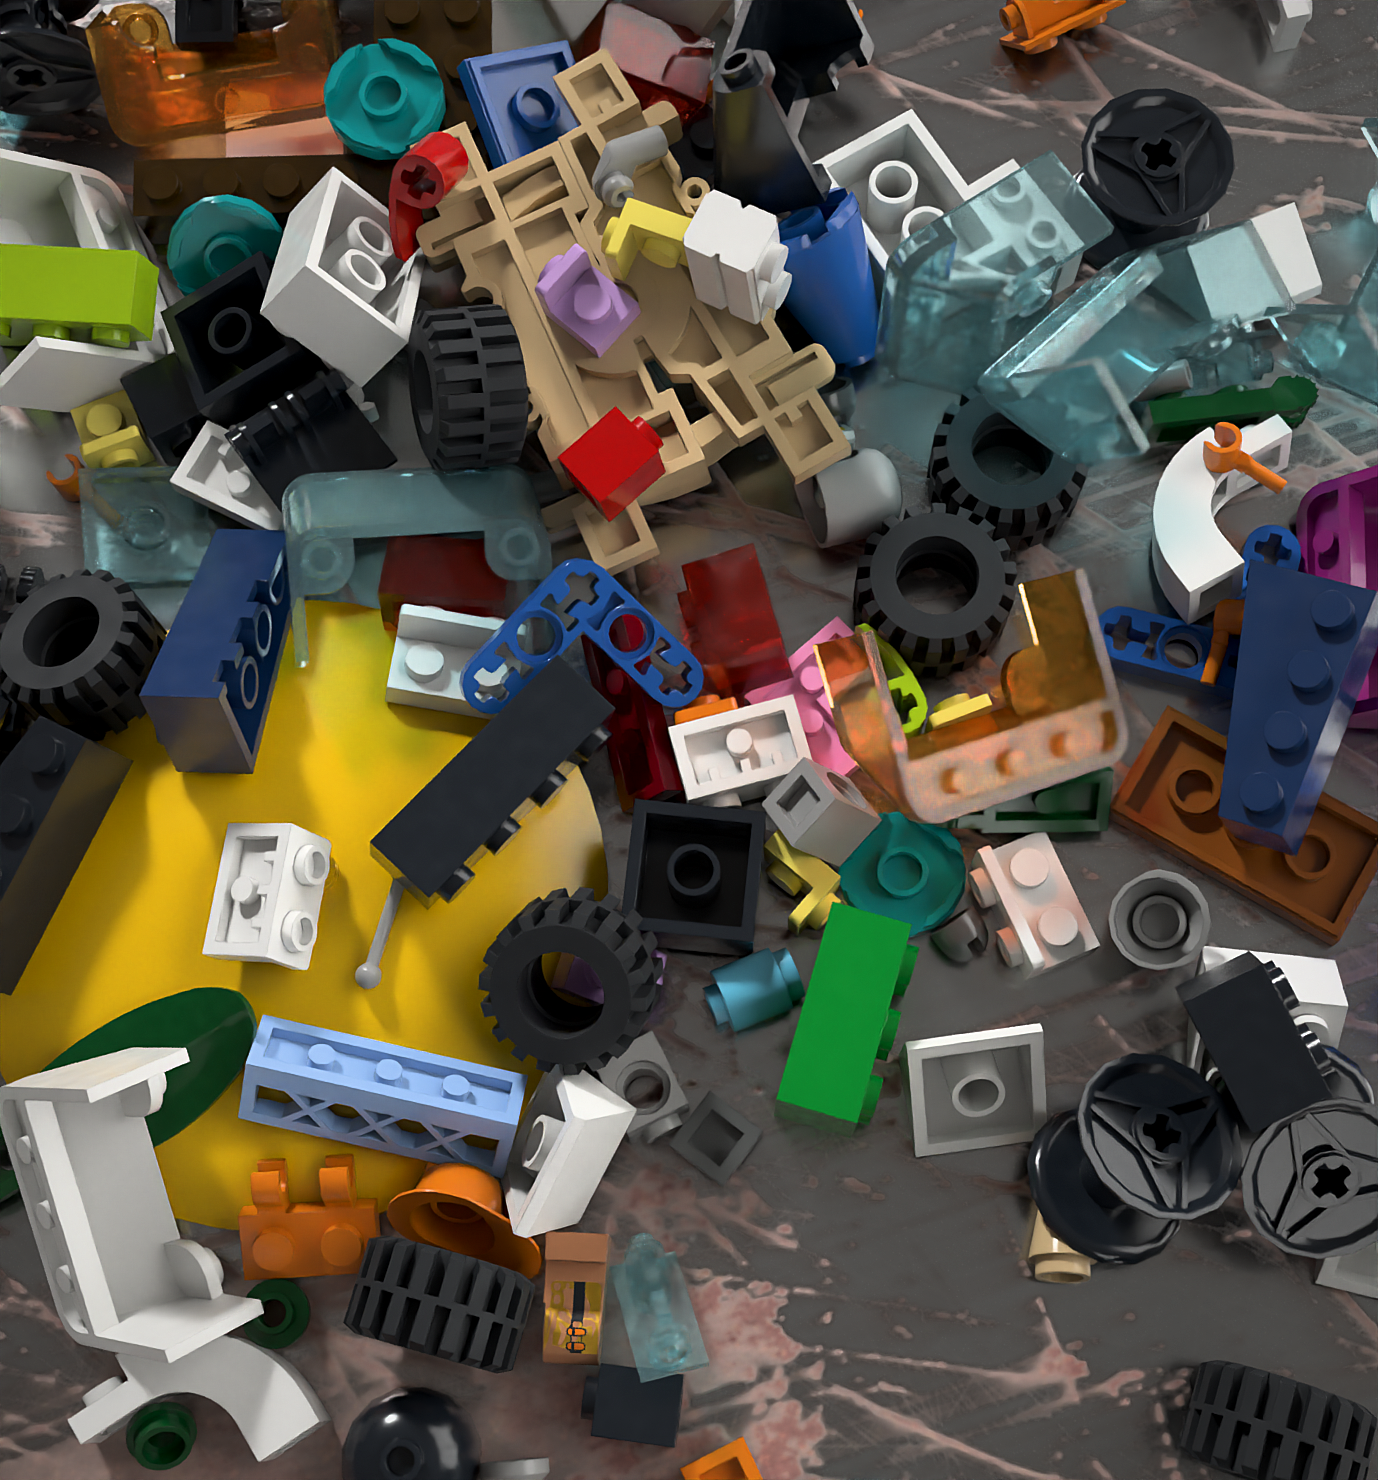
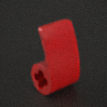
[389,131,469,262]

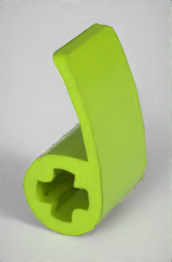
[854,623,928,752]

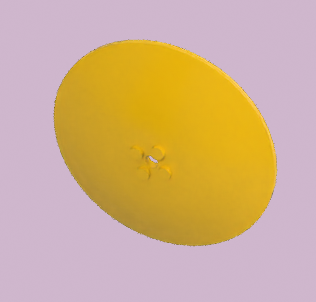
[0,600,609,1231]

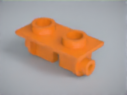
[999,0,1126,54]

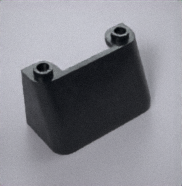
[712,0,875,215]

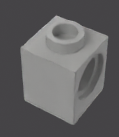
[762,757,882,867]
[597,1030,690,1143]

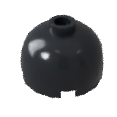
[342,1387,482,1480]

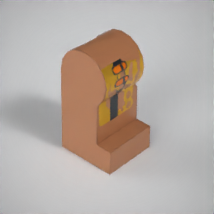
[543,1231,612,1366]

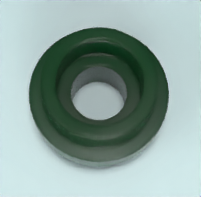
[242,1278,311,1349]
[125,1402,197,1471]

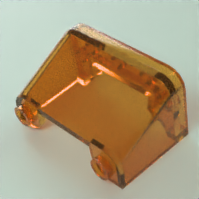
[85,0,343,146]

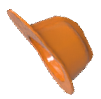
[386,1162,543,1279]

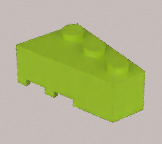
[0,243,159,348]

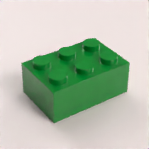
[774,902,919,1138]

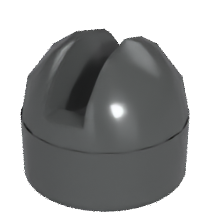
[817,377,856,423]
[930,905,989,962]

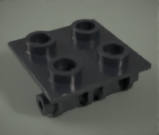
[224,367,398,531]

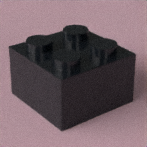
[160,250,330,430]
[622,799,766,956]
[1174,951,1335,1134]

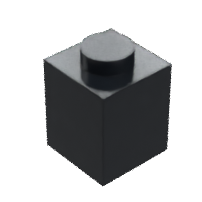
[119,352,213,463]
[581,1363,686,1448]

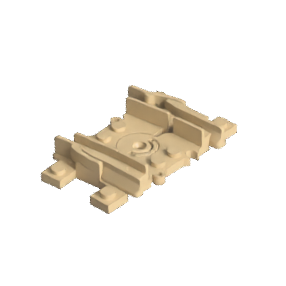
[409,47,851,576]

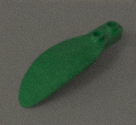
[0,987,257,1202]

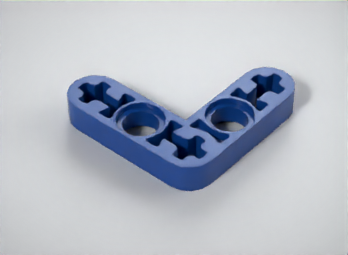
[1089,525,1301,700]
[459,558,704,714]

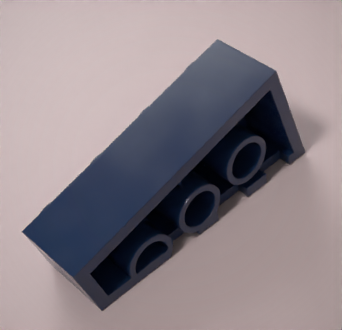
[139,529,304,774]
[1218,559,1378,857]

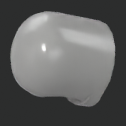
[791,448,903,548]
[1108,869,1211,970]

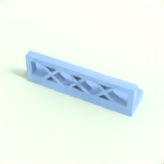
[238,1014,528,1178]

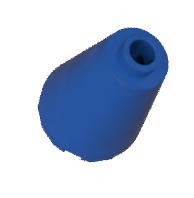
[778,187,884,367]

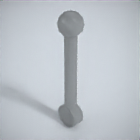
[355,876,404,989]

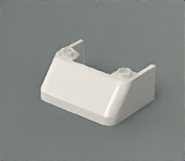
[0,148,176,413]
[0,1047,264,1364]

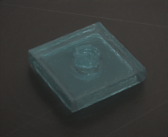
[78,466,211,590]

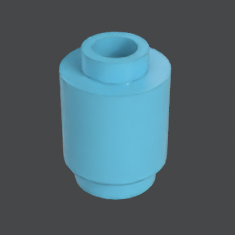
[702,947,805,1032]

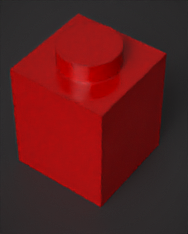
[557,406,666,522]

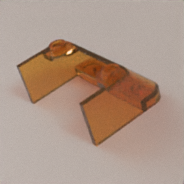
[813,567,1129,824]

